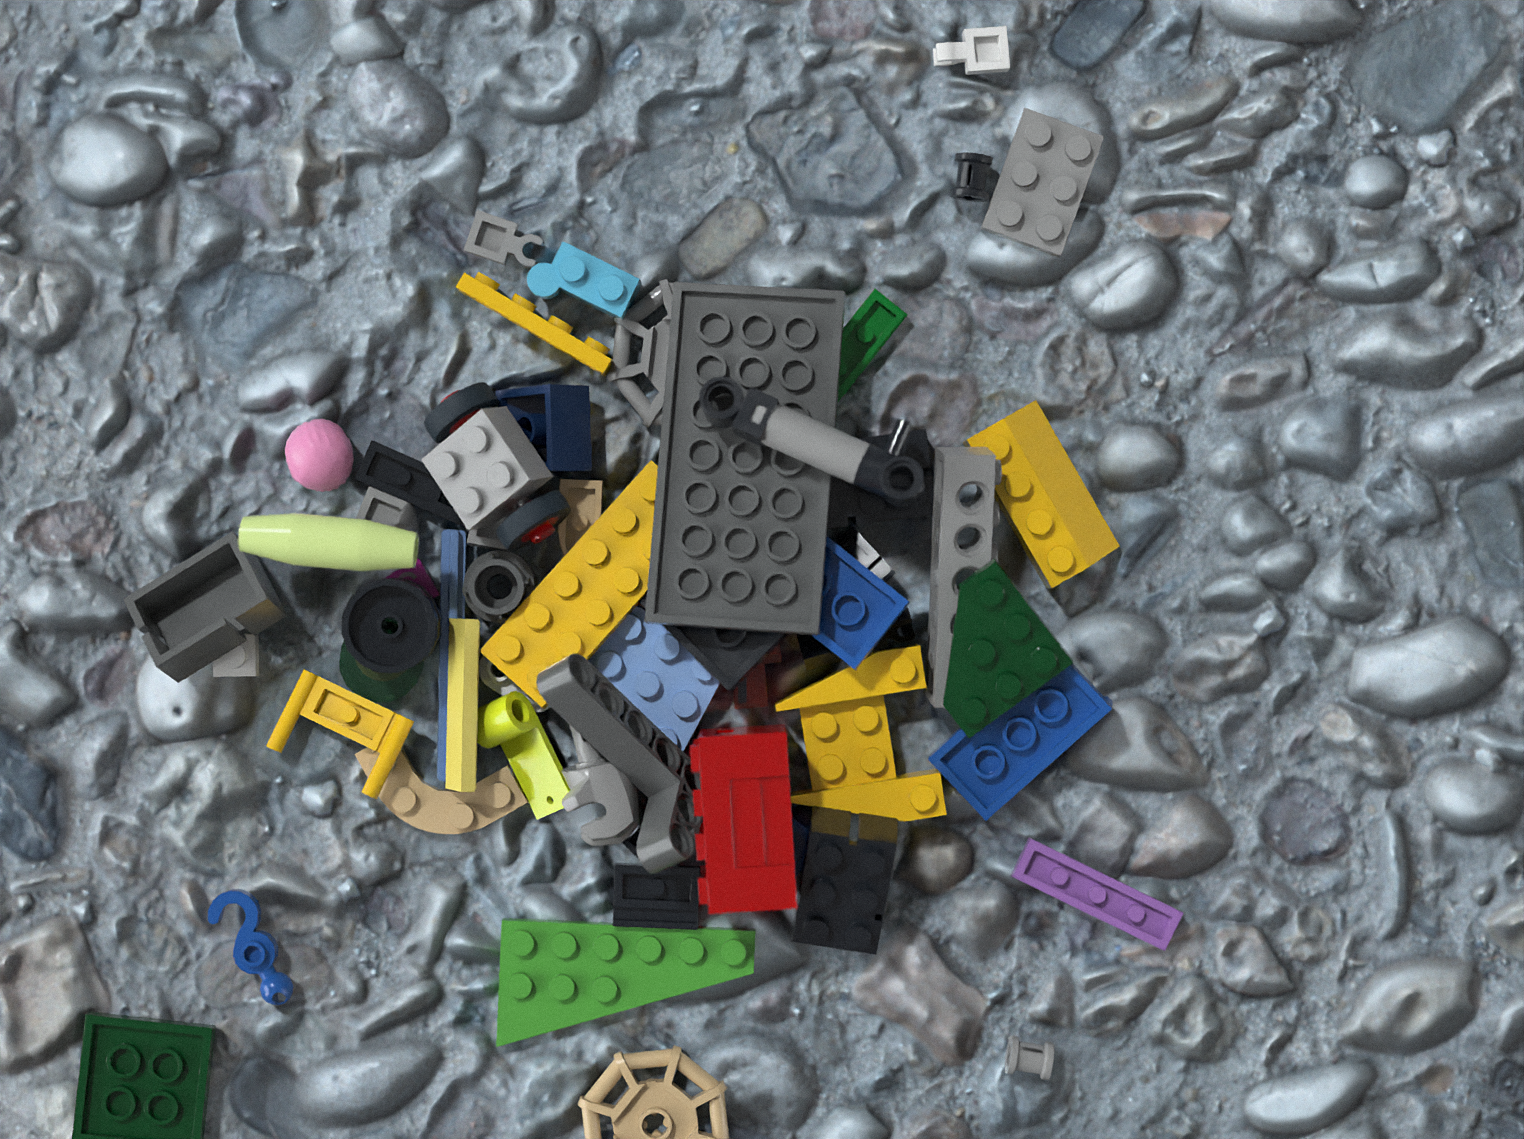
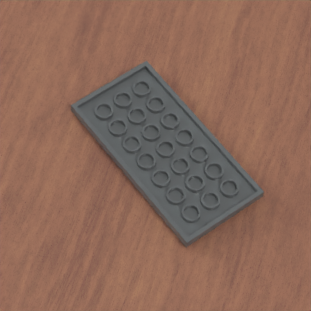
[645,282,846,636]

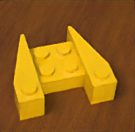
[775,644,947,822]

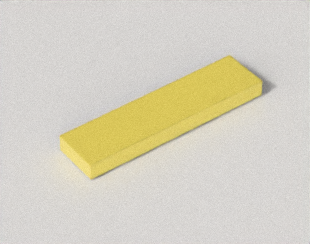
[445,618,480,792]

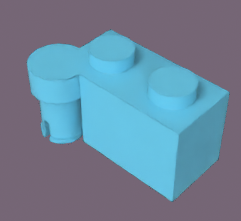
[527,241,642,320]

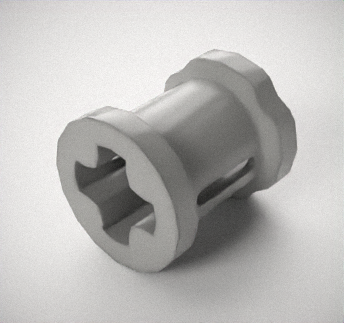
[1005,1035,1055,1080]

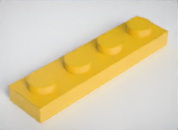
[456,272,613,377]

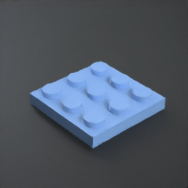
[588,605,720,751]

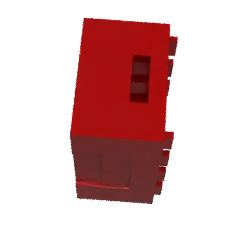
[690,724,797,914]

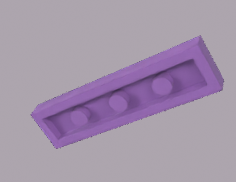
[1011,837,1183,951]

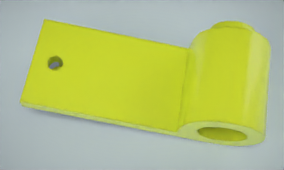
[477,691,570,820]

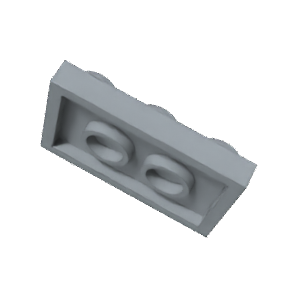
[980,108,1104,258]

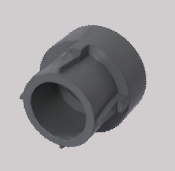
[462,551,538,623]

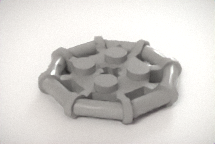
[607,279,674,428]

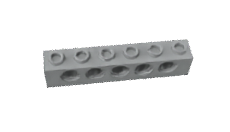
[926,447,1002,708]

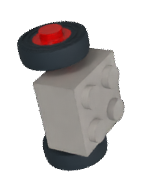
[421,382,571,551]

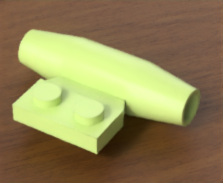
[238,513,419,571]

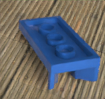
[812,537,910,670]
[928,664,1113,821]

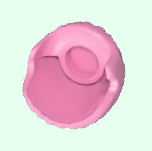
[285,419,354,492]

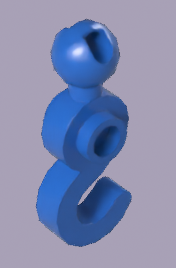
[208,889,294,1005]

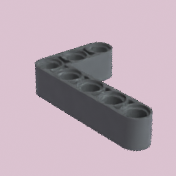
[536,653,703,874]

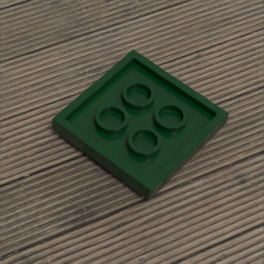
[72,1012,216,1139]

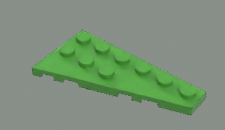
[496,918,756,1047]

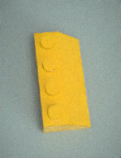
[962,400,1120,588]

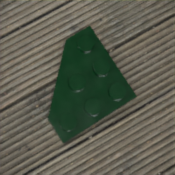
[943,558,1073,738]

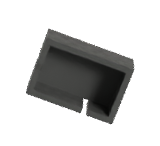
[123,531,288,683]

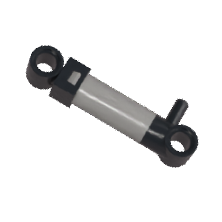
[699,376,924,508]

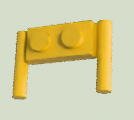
[266,669,414,799]

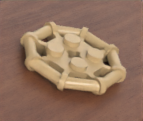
[578,1045,731,1139]

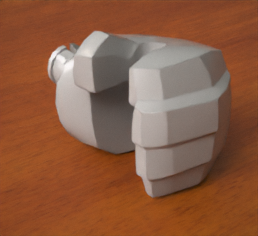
[561,725,640,846]

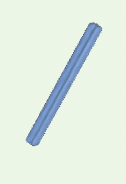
[437,529,467,781]

